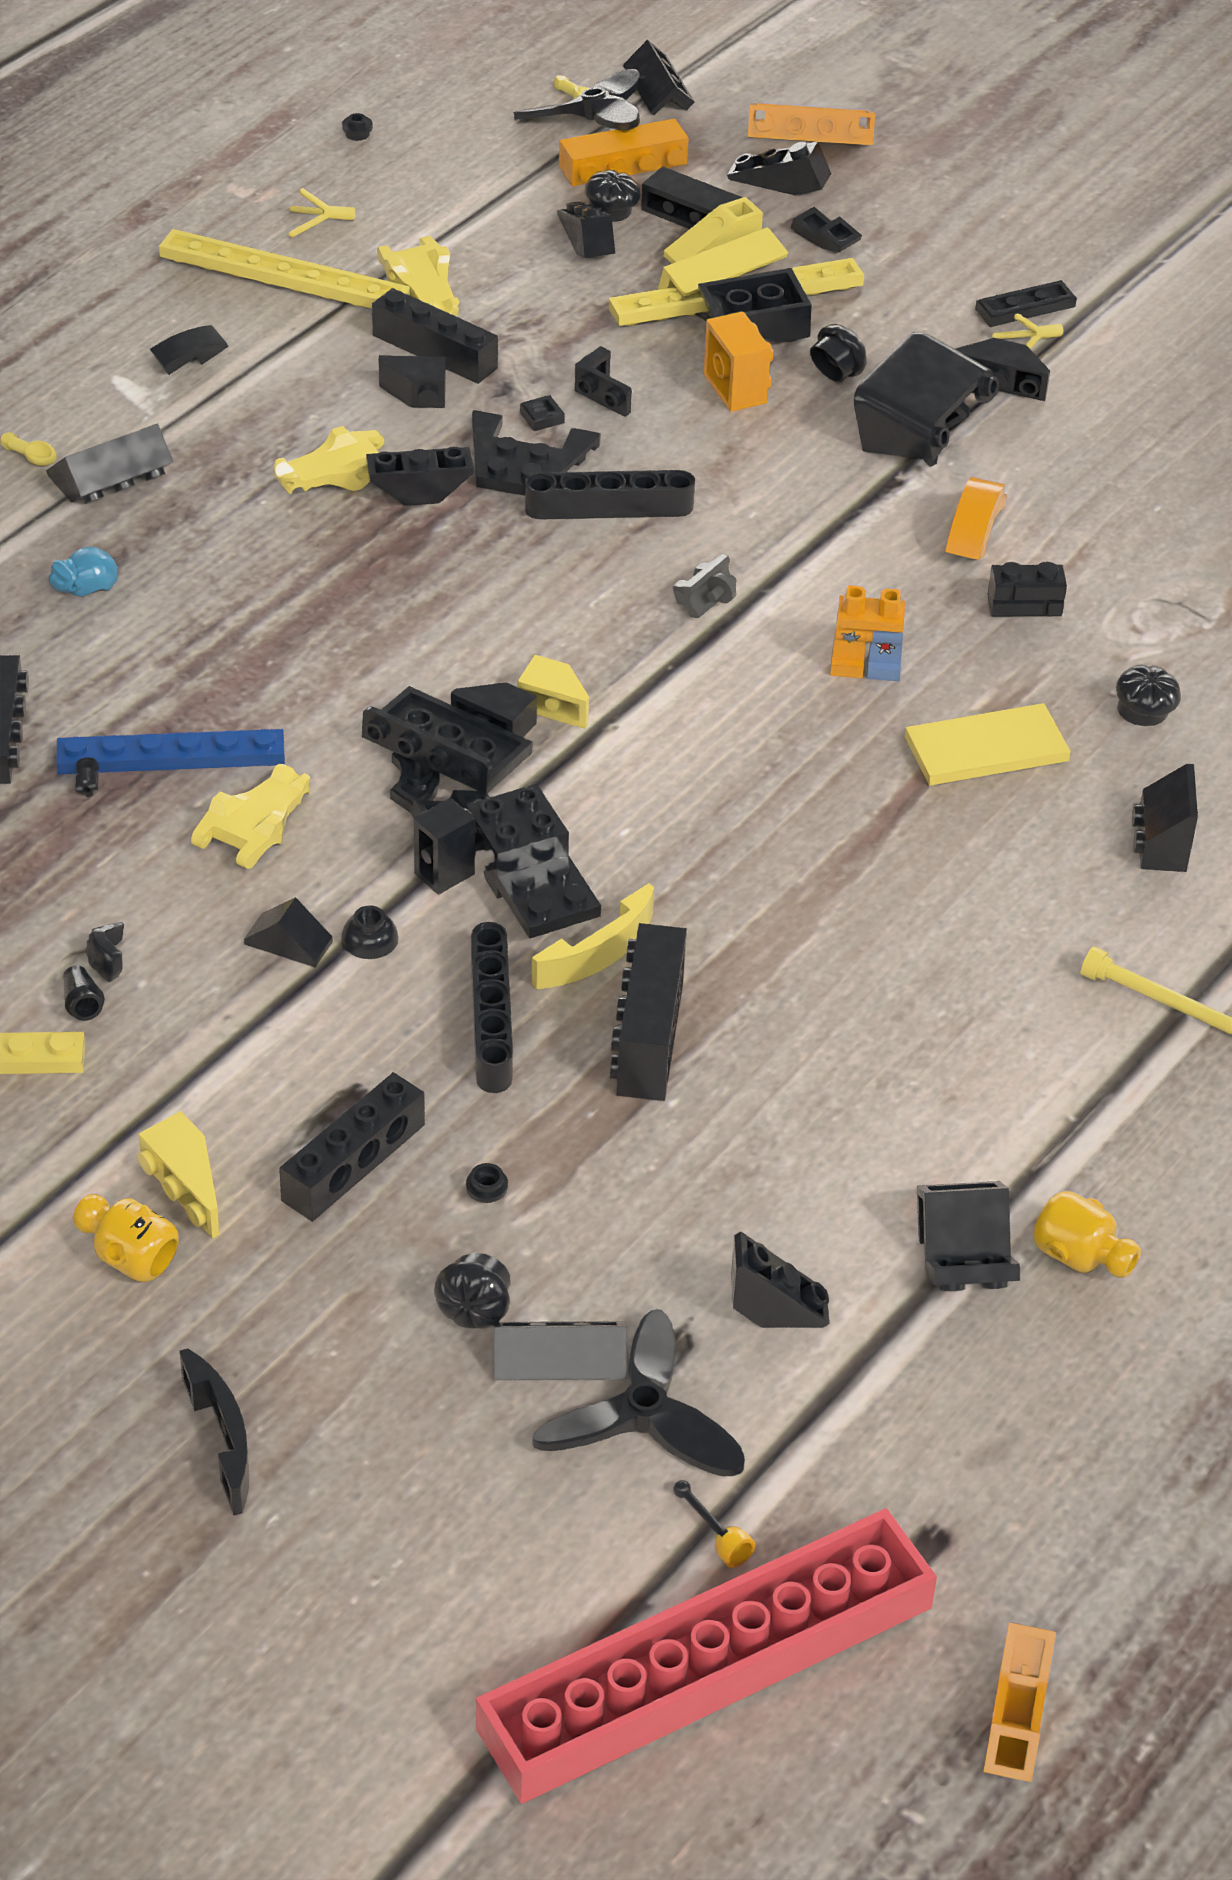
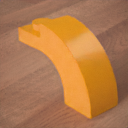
[945,477,1007,560]
[983,1622,1056,1782]

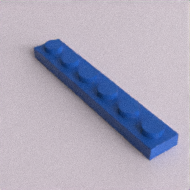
[56,729,285,774]

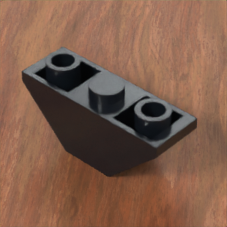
[955,338,1050,401]
[366,447,474,506]
[731,1231,830,1328]

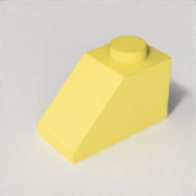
[518,655,589,729]

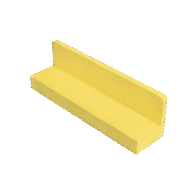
[658,227,788,296]

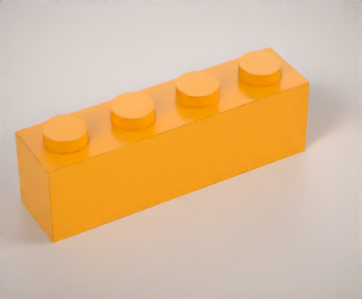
[559,118,689,186]

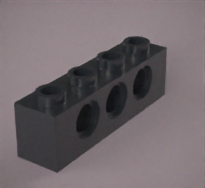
[279,1072,425,1222]

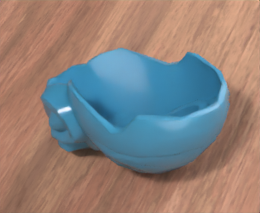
[49,546,118,597]

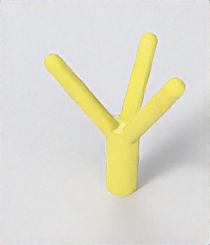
[289,188,355,238]
[992,314,1063,349]

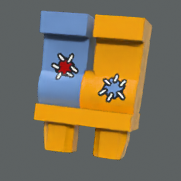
[830,585,905,681]

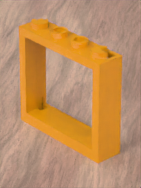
[748,103,875,145]

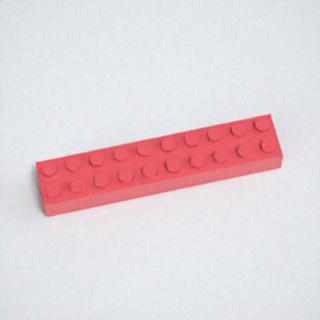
[476,1508,937,1804]

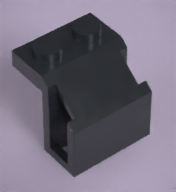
[917,1181,1020,1291]

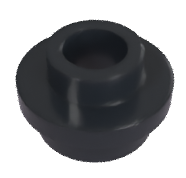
[342,113,373,141]
[466,1163,508,1203]

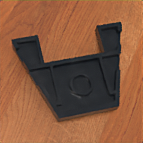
[472,410,601,496]

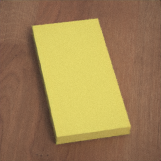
[904,703,1071,786]

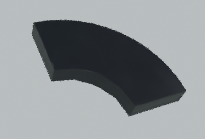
[390,752,440,812]

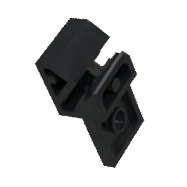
[466,783,601,939]

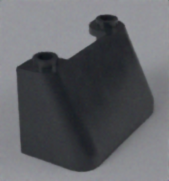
[854,332,999,461]

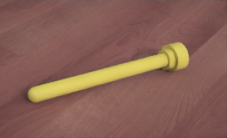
[1080,946,1232,1035]

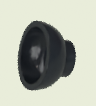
[341,905,399,959]

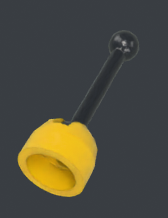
[673,1480,756,1568]

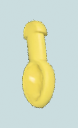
[553,76,590,99]
[0,432,57,466]

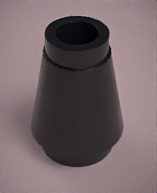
[63,965,105,1021]

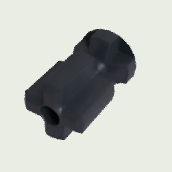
[75,757,99,797]

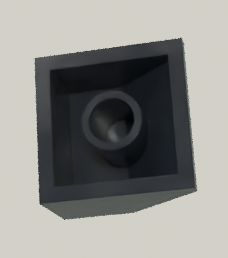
[1132,764,1198,872]

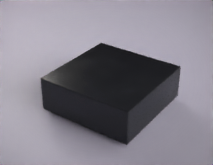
[520,395,565,431]

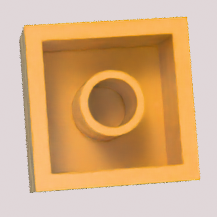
[703,311,773,412]

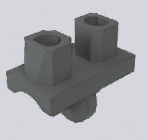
[673,554,737,618]

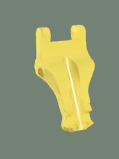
[377,236,459,317]
[274,426,385,494]
[191,764,311,869]

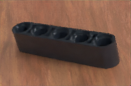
[525,470,695,520]
[471,922,513,1093]

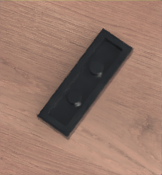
[975,280,1077,327]

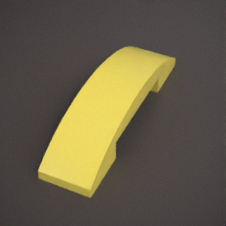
[531,883,654,989]

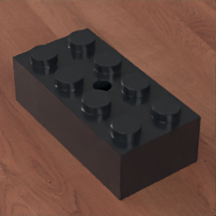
[610,923,687,1101]

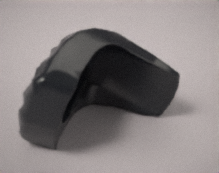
[85,922,124,982]

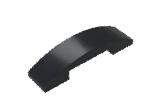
[179,1348,249,1516]

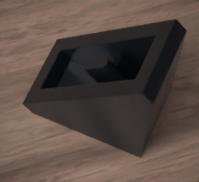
[244,897,333,968]

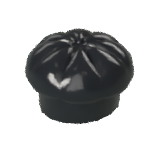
[585,170,641,222]
[810,324,867,382]
[1116,664,1181,726]
[434,1253,511,1329]

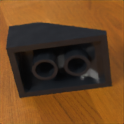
[698,268,812,343]

